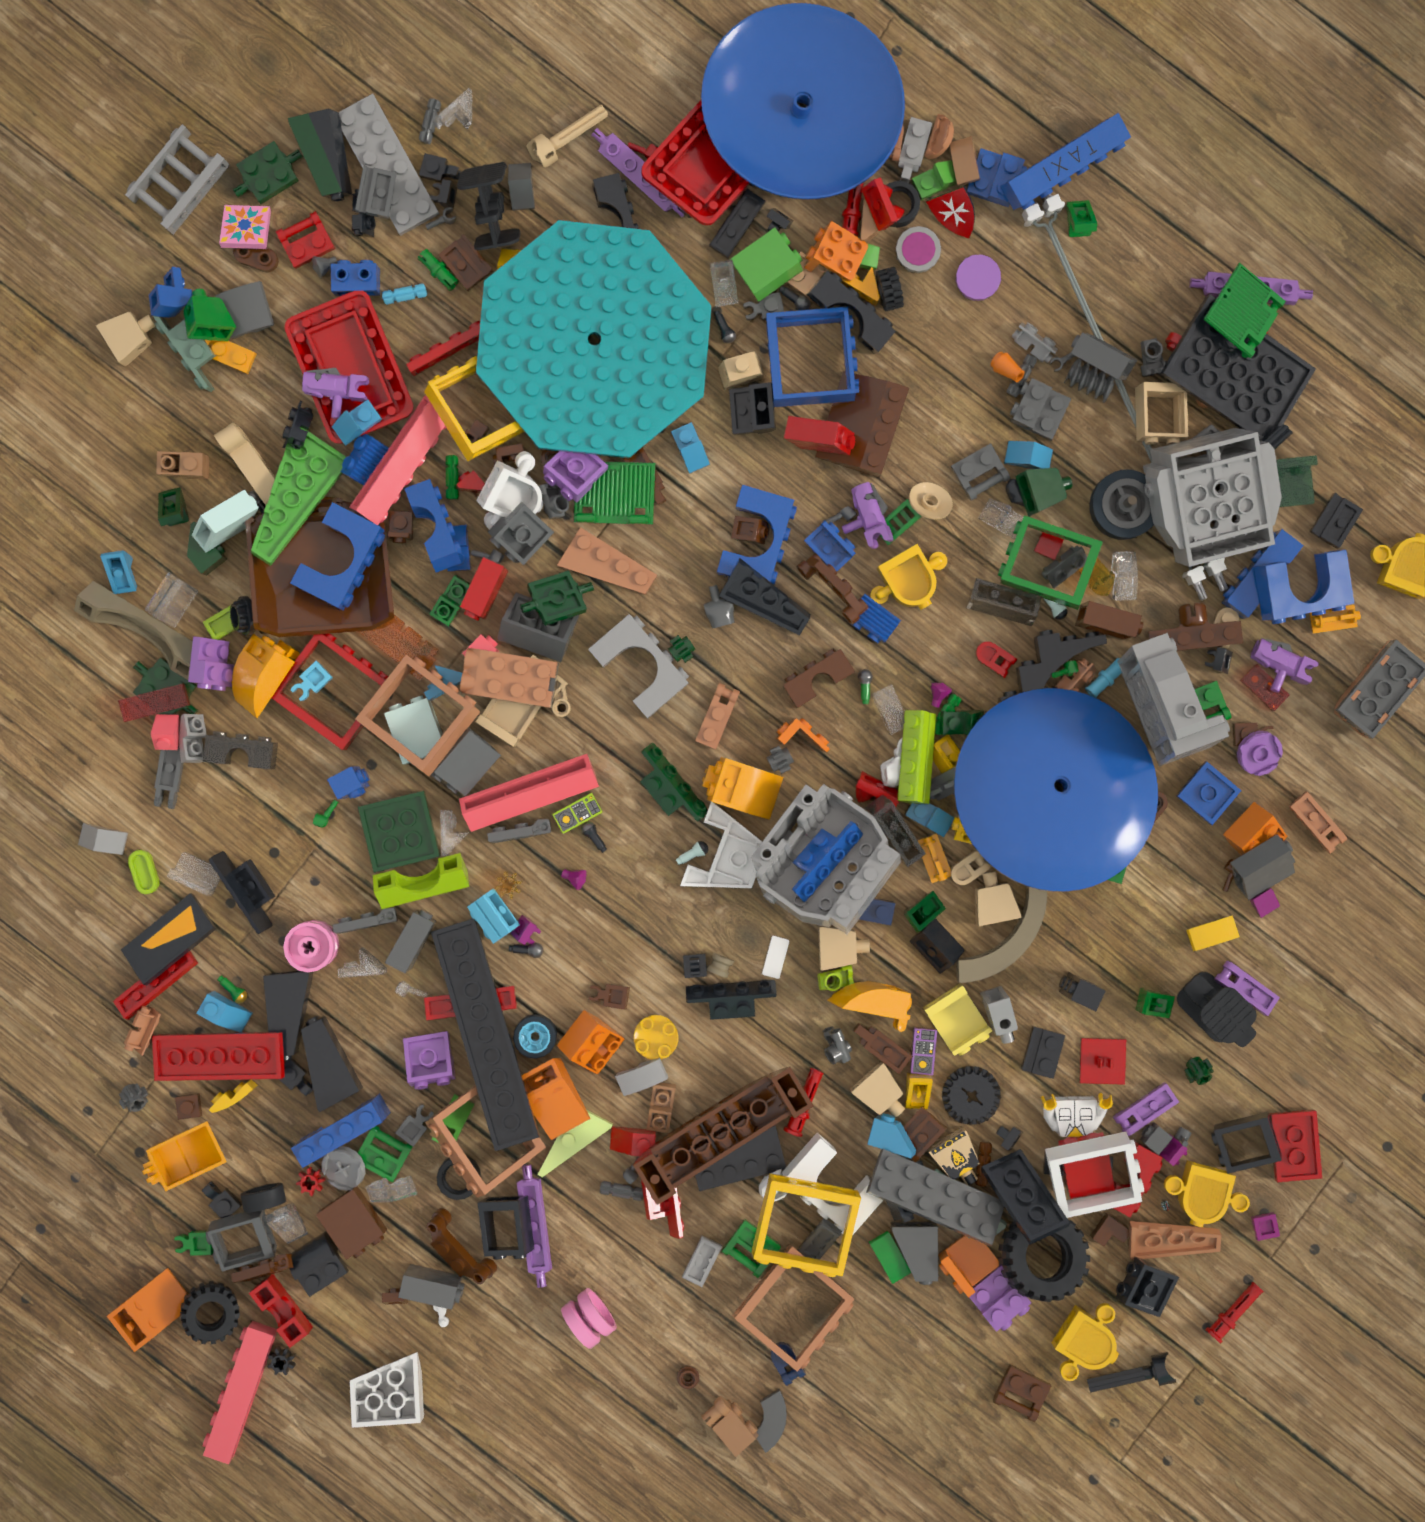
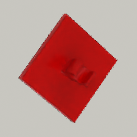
[1080,1038,1126,1085]

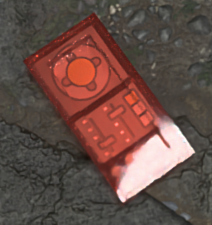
[1240,664,1290,711]

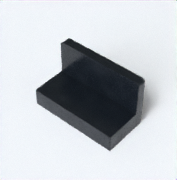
[910,918,965,974]

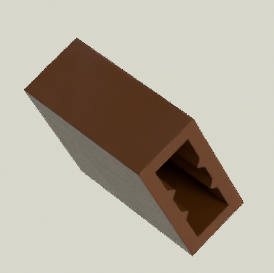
[316,1186,387,1260]

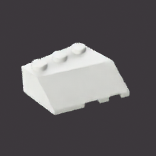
[350,1352,424,1428]

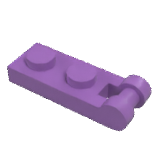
[1214,961,1280,1016]
[1113,1082,1179,1136]

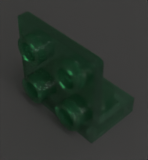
[1276,455,1318,508]

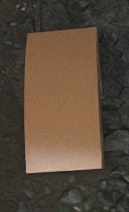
[950,136,981,186]
[646,1082,676,1133]

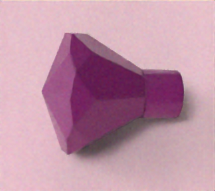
[931,683,952,708]
[561,869,587,890]

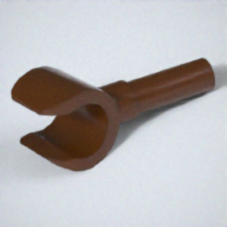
[1222,859,1234,892]

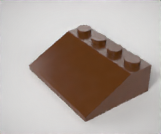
[815,371,909,478]

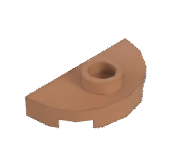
[924,114,954,160]

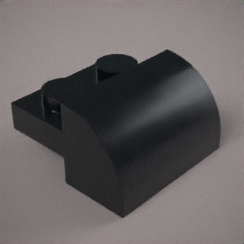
[729,382,776,435]
[289,1231,349,1297]

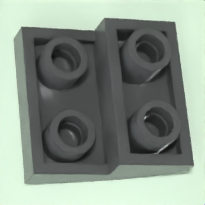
[215,281,274,339]

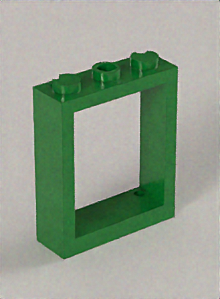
[998,515,1103,610]

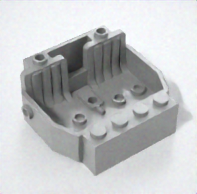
[1143,428,1282,567]
[1117,633,1230,767]
[751,784,901,935]

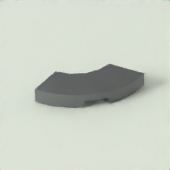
[756,1389,787,1453]

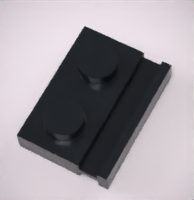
[1309,492,1363,549]
[1021,1026,1065,1079]

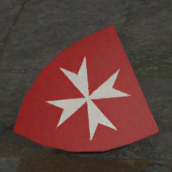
[926,186,975,239]

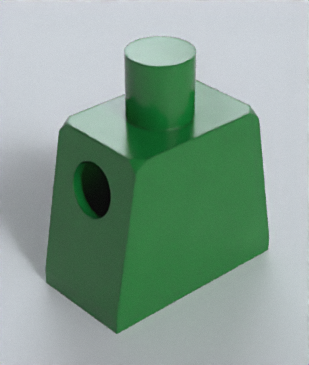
[184,289,236,342]

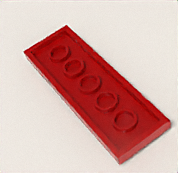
[152,1032,285,1081]

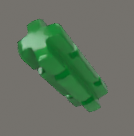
[446,455,459,500]
[935,694,962,735]

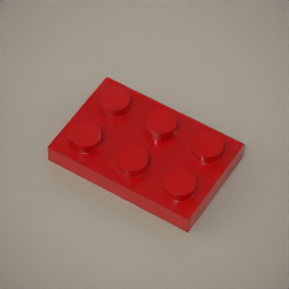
[1269,1109,1323,1182]

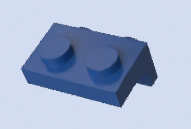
[804,520,856,571]

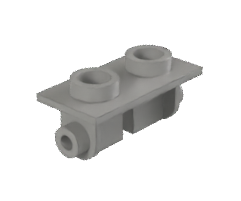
[1011,322,1058,363]

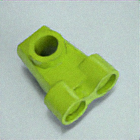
[817,965,854,991]

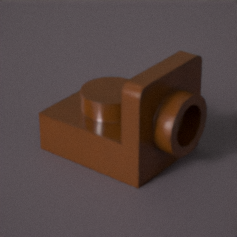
[493,444,525,466]
[387,511,414,544]
[731,516,769,545]

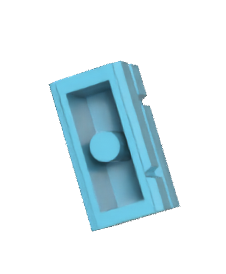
[467,888,520,944]

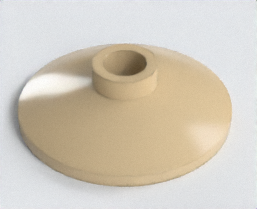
[909,482,953,519]

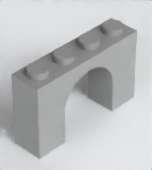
[588,614,689,718]

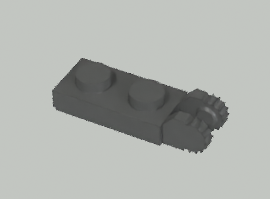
[154,746,184,809]

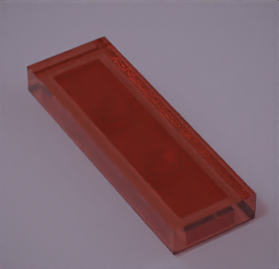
[118,683,190,722]

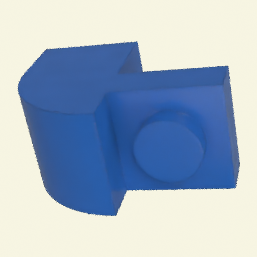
[149,267,192,318]

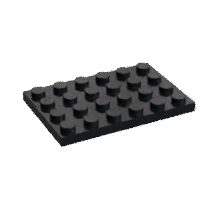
[1160,294,1316,441]

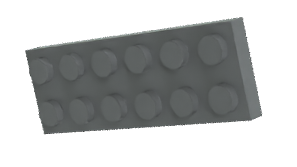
[866,1149,1004,1246]

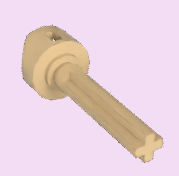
[527,105,608,167]

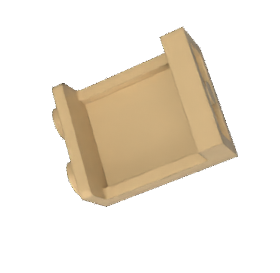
[476,698,542,747]

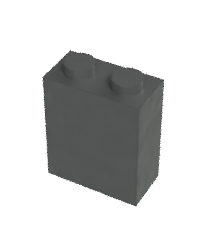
[431,727,501,796]
[1230,834,1295,901]
[398,1264,465,1310]

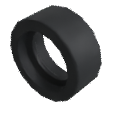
[887,181,920,228]
[436,1156,481,1200]
[240,1183,286,1213]

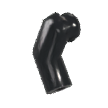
[1006,479,1025,507]

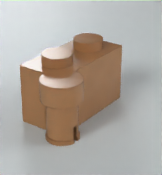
[701,1396,759,1457]

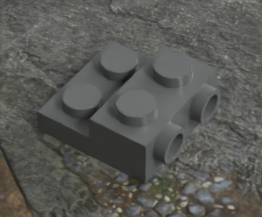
[1010,378,1071,441]
[488,502,554,565]

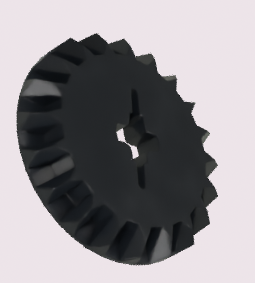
[942,1066,1001,1126]

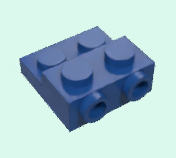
[967,148,1027,207]

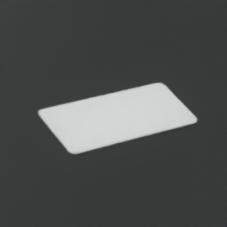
[762,936,789,979]

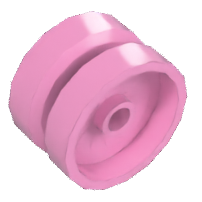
[283,920,339,972]
[561,1288,617,1349]

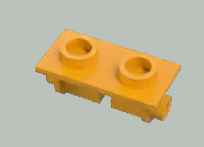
[1310,605,1361,634]
[915,833,951,883]

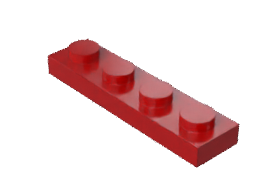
[406,321,480,376]
[113,951,198,1020]
[424,986,517,1021]

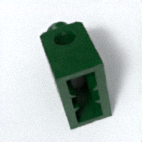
[1015,468,1073,517]

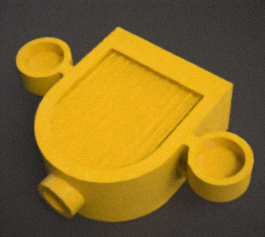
[1370,533,1425,599]
[870,544,947,610]
[1164,1160,1250,1227]
[1051,1303,1119,1381]

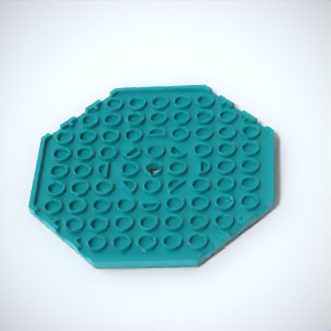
[476,220,712,458]

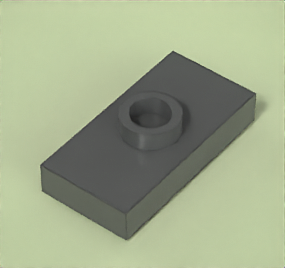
[798,1218,842,1260]

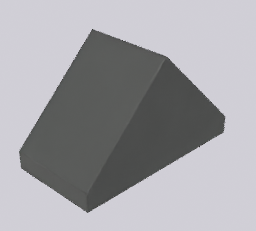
[508,163,535,211]

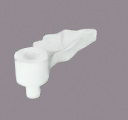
[433,1306,449,1327]

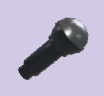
[713,310,736,344]
[581,822,607,853]

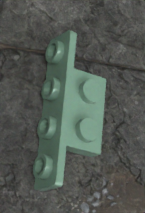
[153,316,216,392]

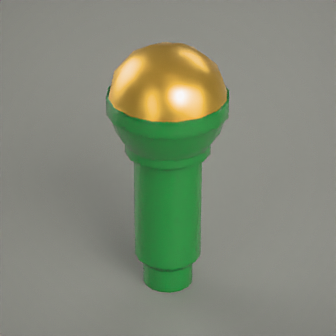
[217,975,247,1003]

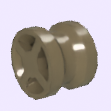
[707,953,734,978]

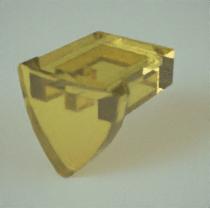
[1078,557,1115,596]

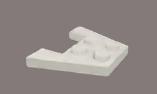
[680,802,762,888]

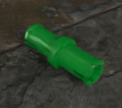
[417,249,459,291]

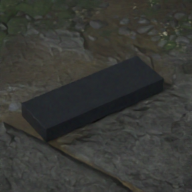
[709,189,766,259]

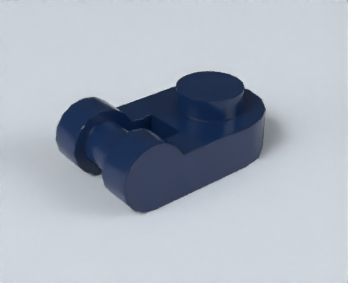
[771,1342,806,1386]

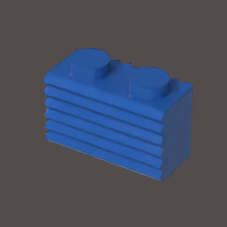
[340,434,389,486]
[851,594,901,644]

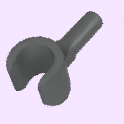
[426,207,456,230]
[1050,353,1075,372]
[825,506,856,523]
[471,549,504,564]
[1174,1127,1192,1147]
[623,1156,640,1184]

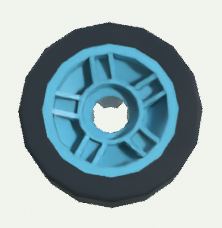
[513,1014,557,1059]

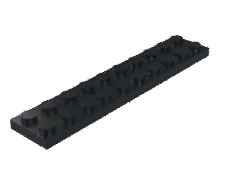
[431,919,540,1151]

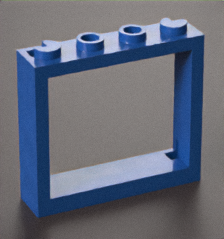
[766,307,859,407]

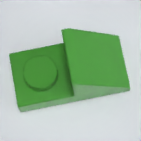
[911,160,957,201]

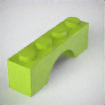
[373,853,469,909]

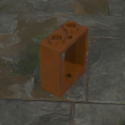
[1075,601,1143,640]

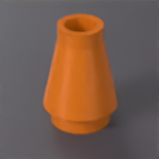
[991,352,1025,382]

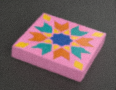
[219,205,271,249]

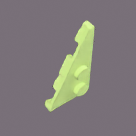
[537,1110,613,1177]

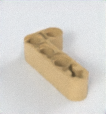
[214,422,275,505]

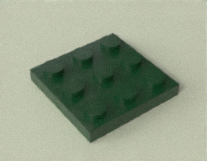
[358,791,441,873]

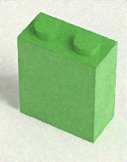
[730,228,803,302]

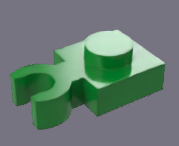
[174,1230,214,1256]

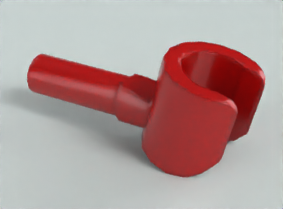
[628,142,657,159]

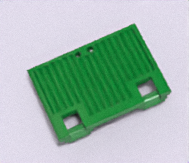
[1204,262,1286,358]
[574,462,655,525]

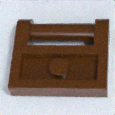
[993,1364,1051,1422]

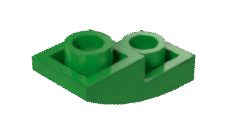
[430,575,470,626]
[869,1231,911,1284]

